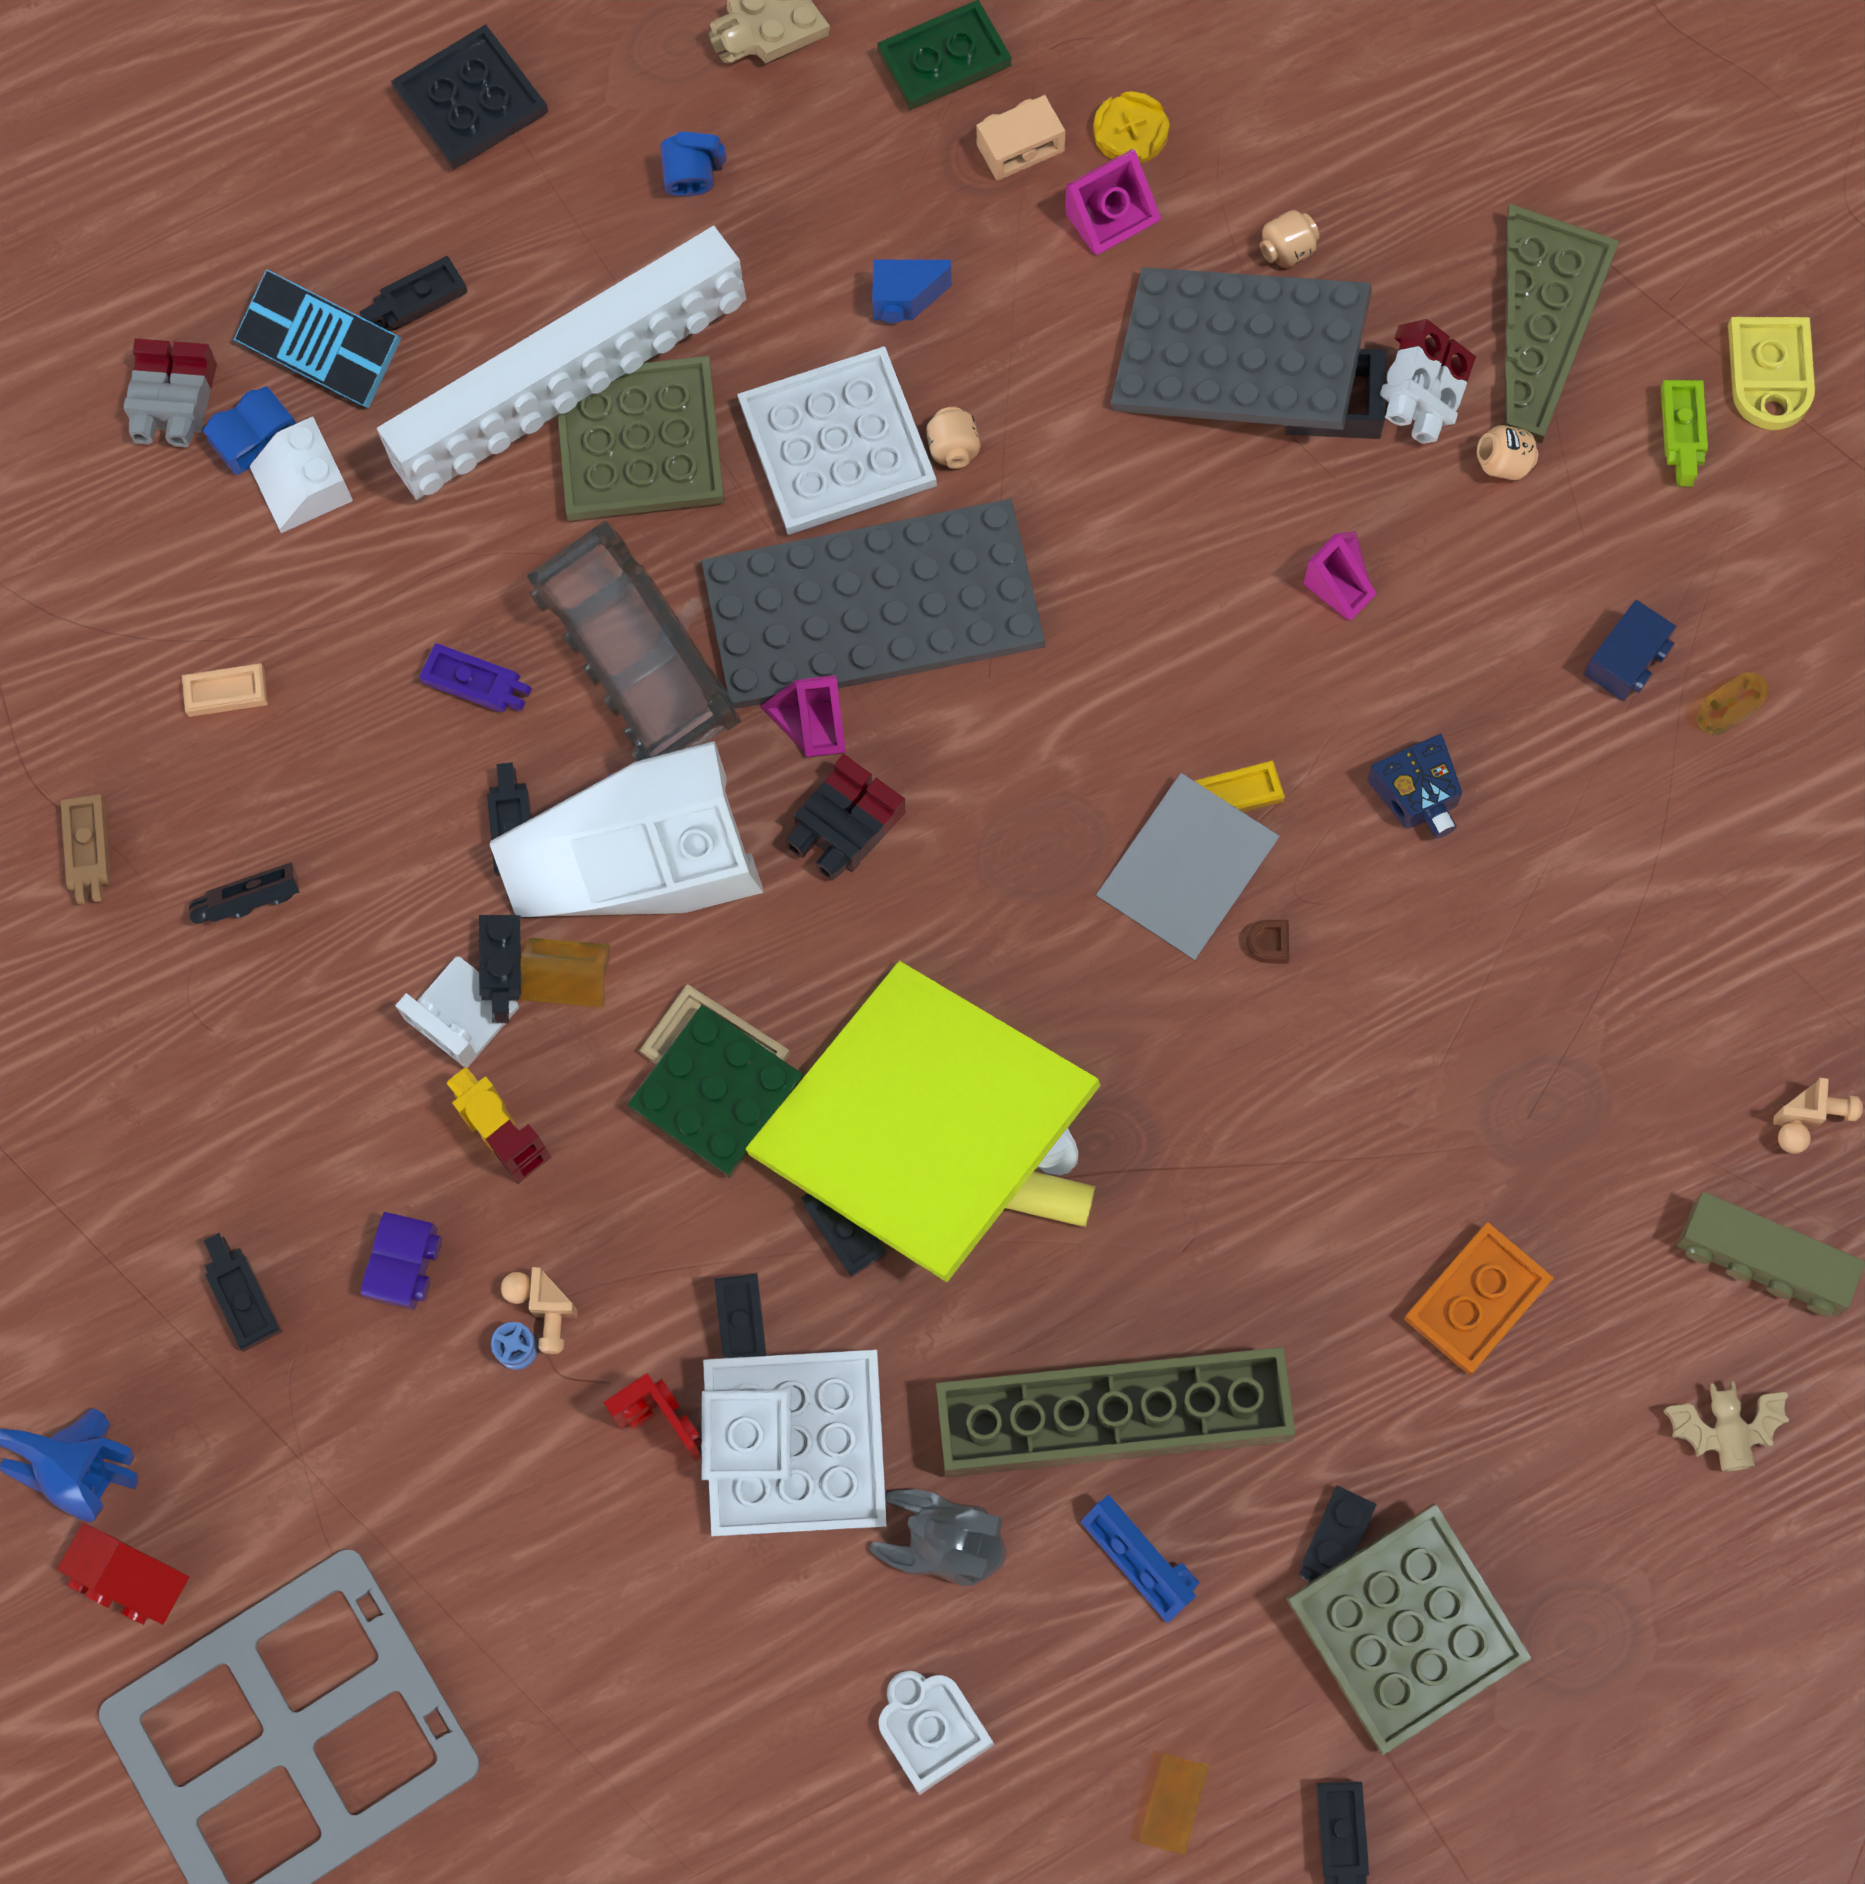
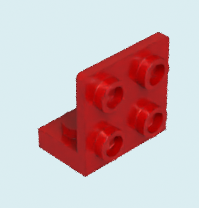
[603,1373,702,1461]

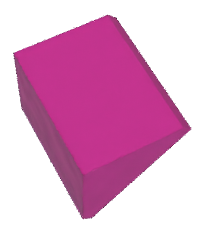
[1065,149,1162,255]

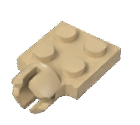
[709,0,830,63]

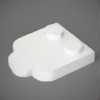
[879,1671,994,1795]

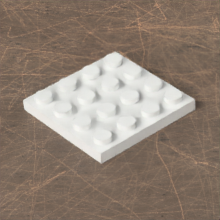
[737,346,937,535]
[703,1350,887,1536]

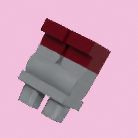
[124,338,217,447]

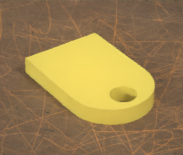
[1728,317,1815,430]

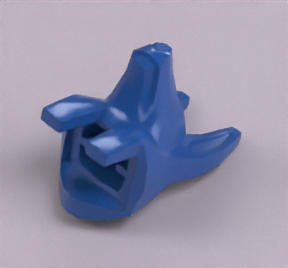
[0,1408,138,1523]

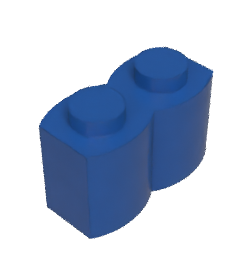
[203,386,296,475]

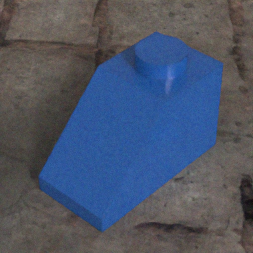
[872,260,951,323]

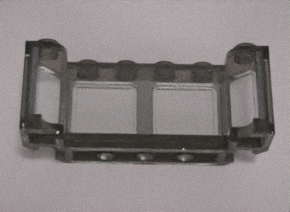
[527,520,742,761]

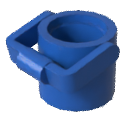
[660,131,727,197]

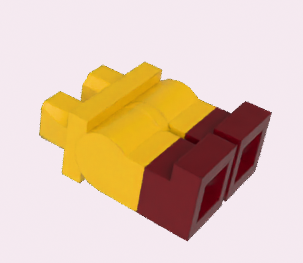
[447,1067,552,1184]

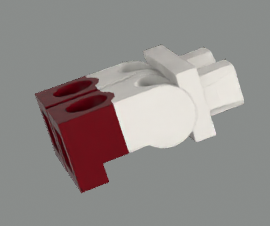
[1380,319,1476,444]

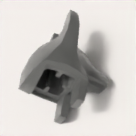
[870,1489,1006,1586]

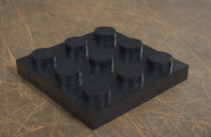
[391,24,548,170]

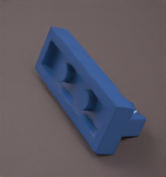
[1081,1494,1200,1624]

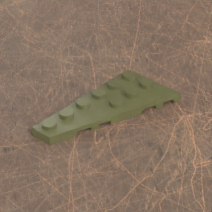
[1504,204,1619,444]

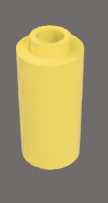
[1006,1172,1095,1227]

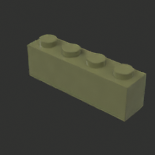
[1676,1191,1865,1317]

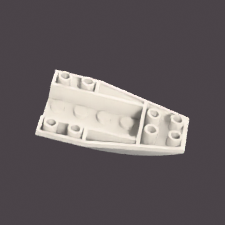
[490,741,763,917]

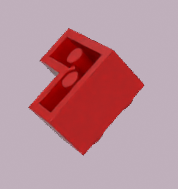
[57,1522,189,1625]

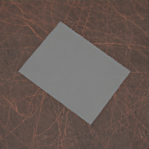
[1096,773,1280,960]

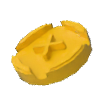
[1093,91,1169,163]

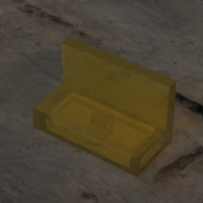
[521,938,610,1007]
[1139,1753,1209,1856]

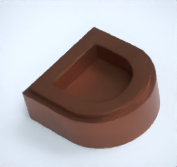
[1247,920,1289,964]

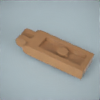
[61,794,111,905]

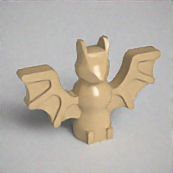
[1663,1381,1789,1472]

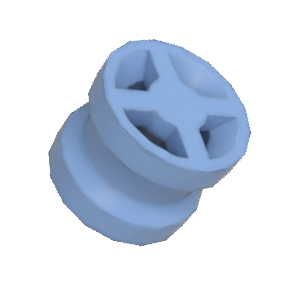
[491,1322,538,1370]

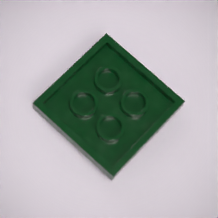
[627,1005,804,1179]

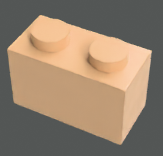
[976,95,1065,181]

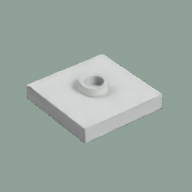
[702,1390,791,1480]

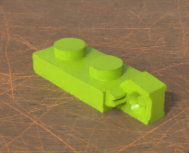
[1661,380,1708,487]

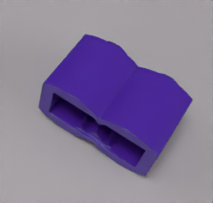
[360,1212,442,1310]

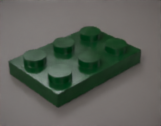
[877,0,1012,110]

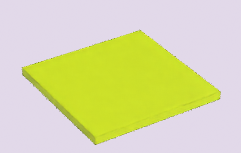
[746,961,1100,1282]

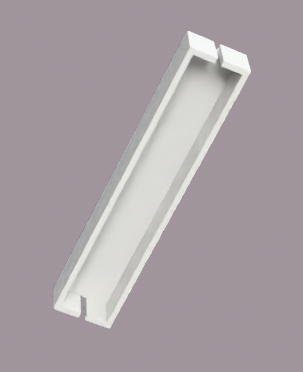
[377,226,746,500]

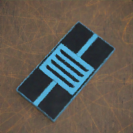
[234,269,402,408]

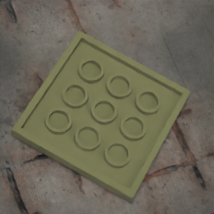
[558,356,725,521]
[1285,1504,1531,1755]

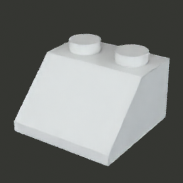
[250,417,353,533]

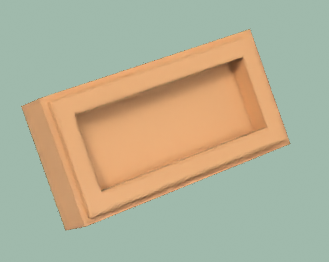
[182,663,268,717]

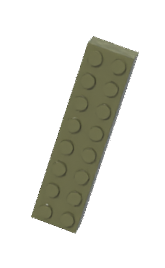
[936,1347,1296,1478]

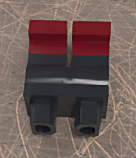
[786,753,905,881]

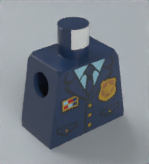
[1367,733,1462,839]

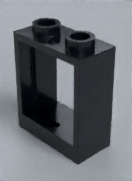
[1286,349,1386,439]

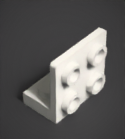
[395,957,519,1068]

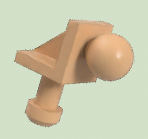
[1773,1078,1863,1154]
[501,1267,578,1354]

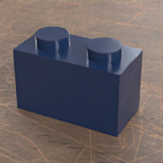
[1584,599,1676,701]

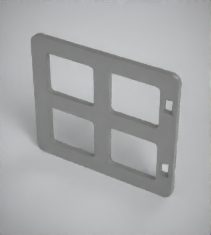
[99,1550,480,1884]

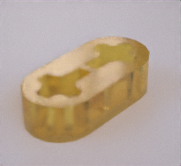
[1697,672,1769,735]

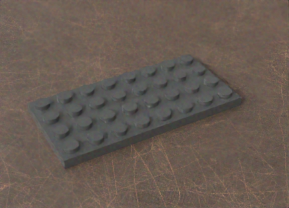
[701,498,1045,710]

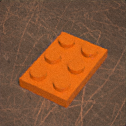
[1404,1222,1554,1376]

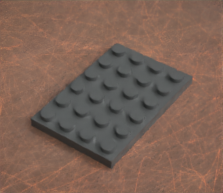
[1111,267,1372,430]

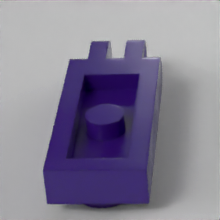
[419,643,532,713]

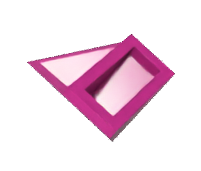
[1304,531,1377,620]
[759,675,846,757]

